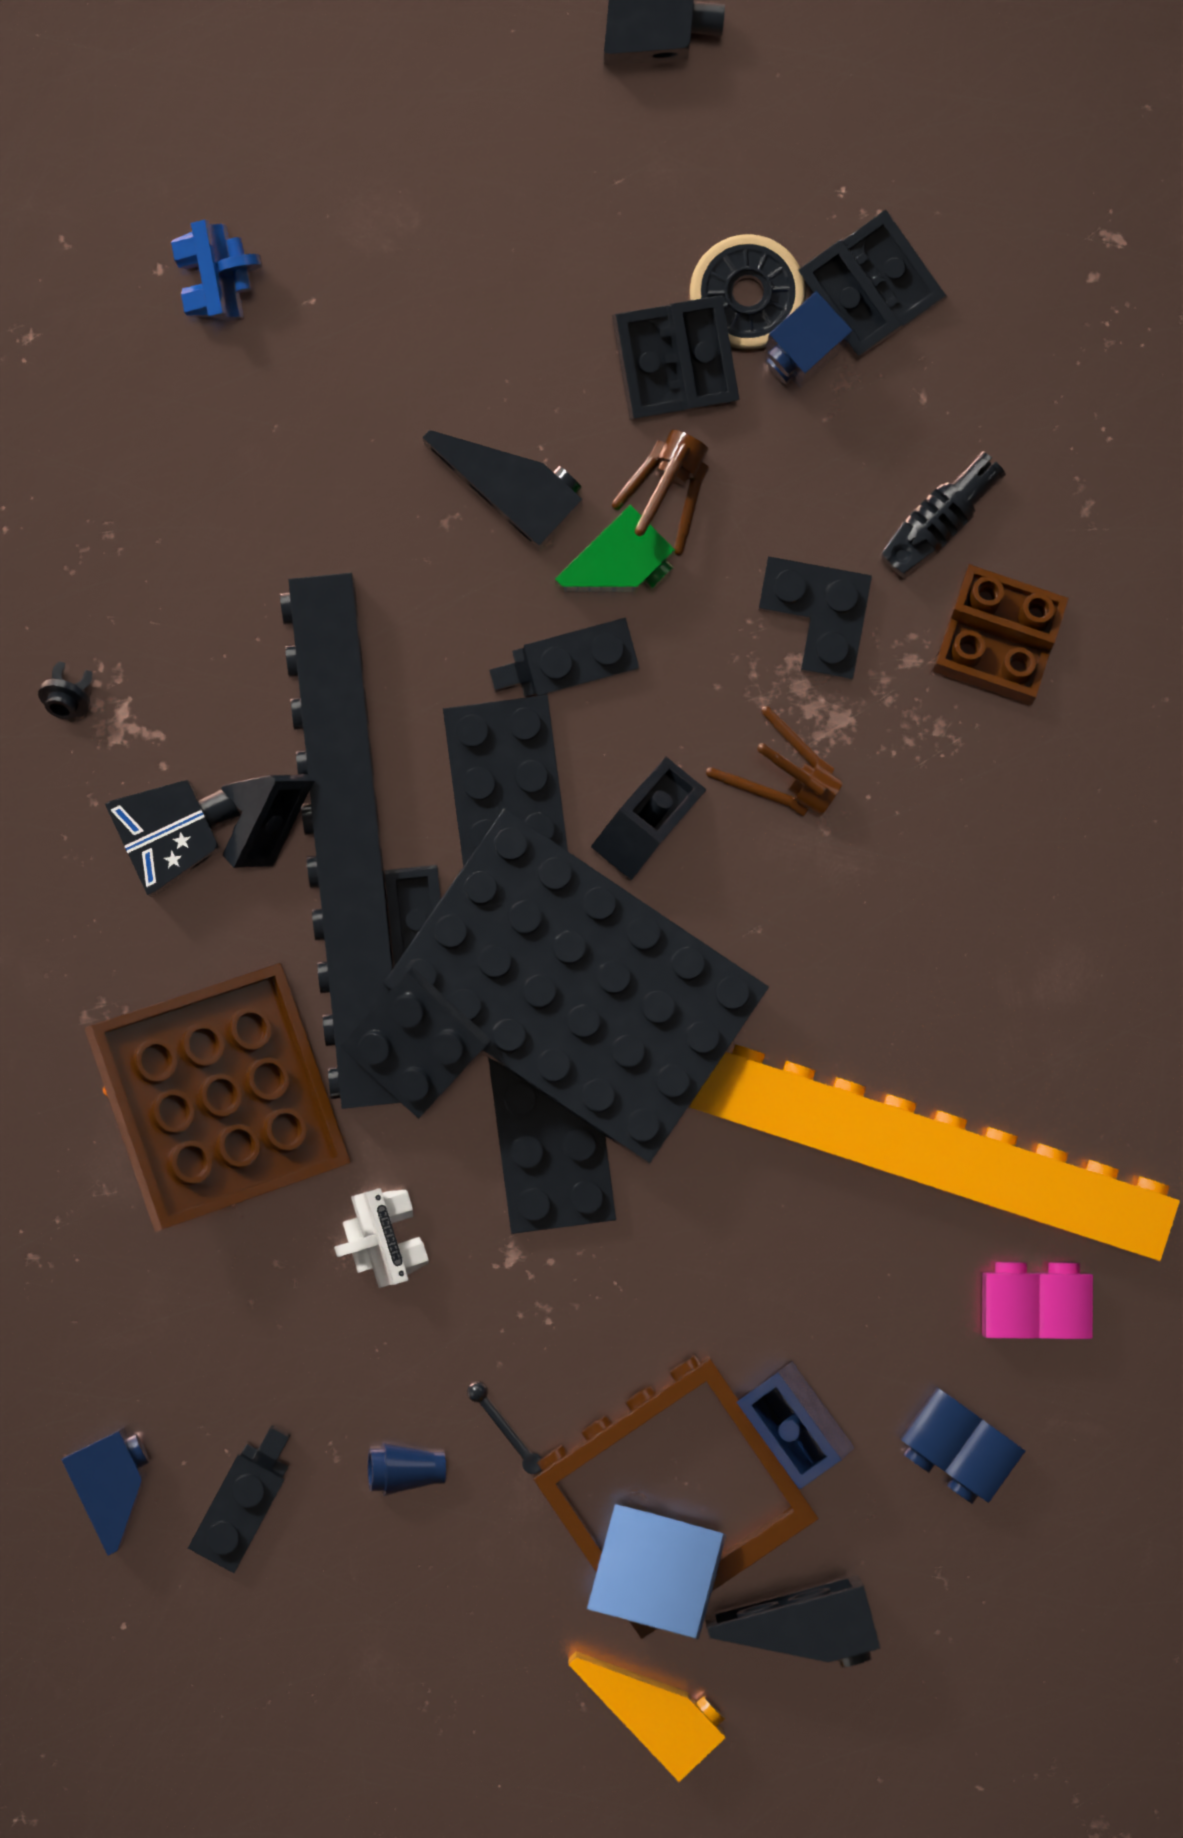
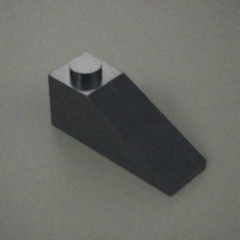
[422,430,583,552]

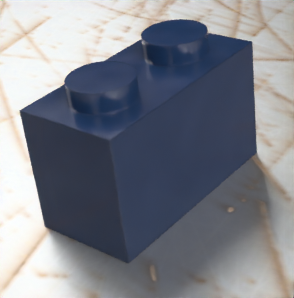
[765,291,853,389]
[737,1362,855,1490]

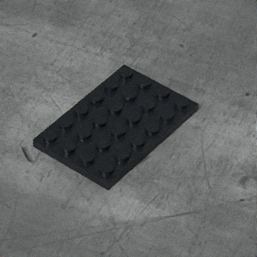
[383,809,769,1165]

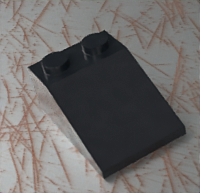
[705,1575,881,1668]

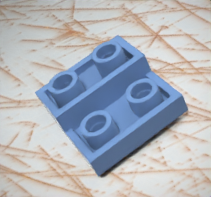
[587,1504,726,1640]

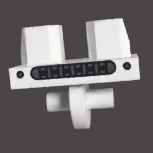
[334,1188,429,1288]

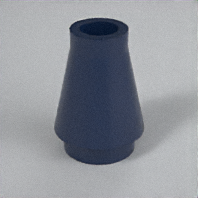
[367,1443,446,1496]

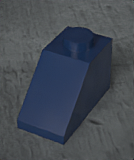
[61,1428,150,1556]

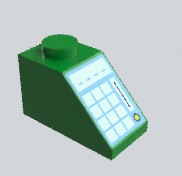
[555,505,675,592]

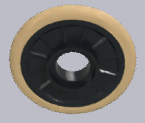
[690,235,806,350]

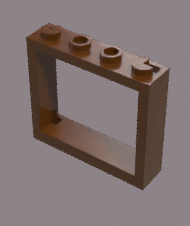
[533,1355,819,1640]

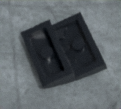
[798,209,948,357]
[612,295,740,420]

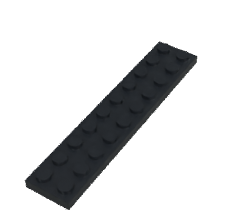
[443,695,616,1234]

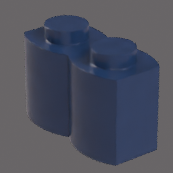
[900,1387,1026,1504]

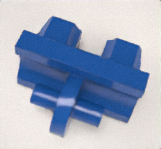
[171,219,262,321]

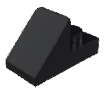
[221,774,314,868]

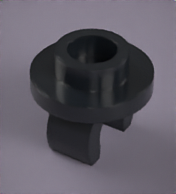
[38,661,92,719]

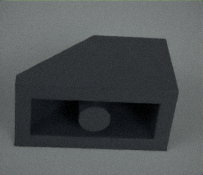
[591,756,707,880]

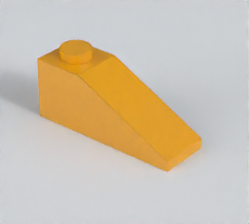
[568,1651,726,1782]

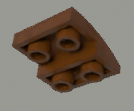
[932,564,1069,705]

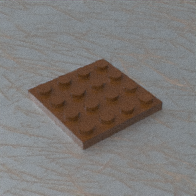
[84,963,351,1232]

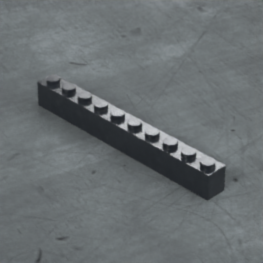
[280,572,401,1109]

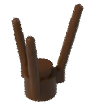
[612,429,709,556]
[706,706,843,817]

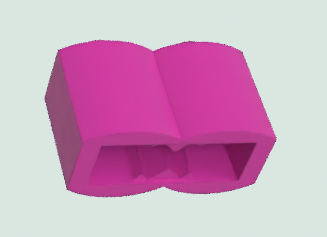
[982,1262,1093,1339]

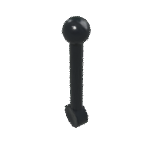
[467,1382,542,1474]

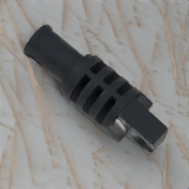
[881,451,1006,578]

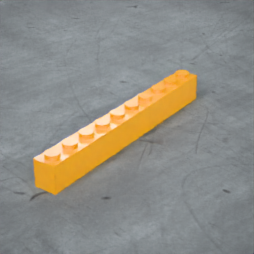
[689,1044,1180,1261]

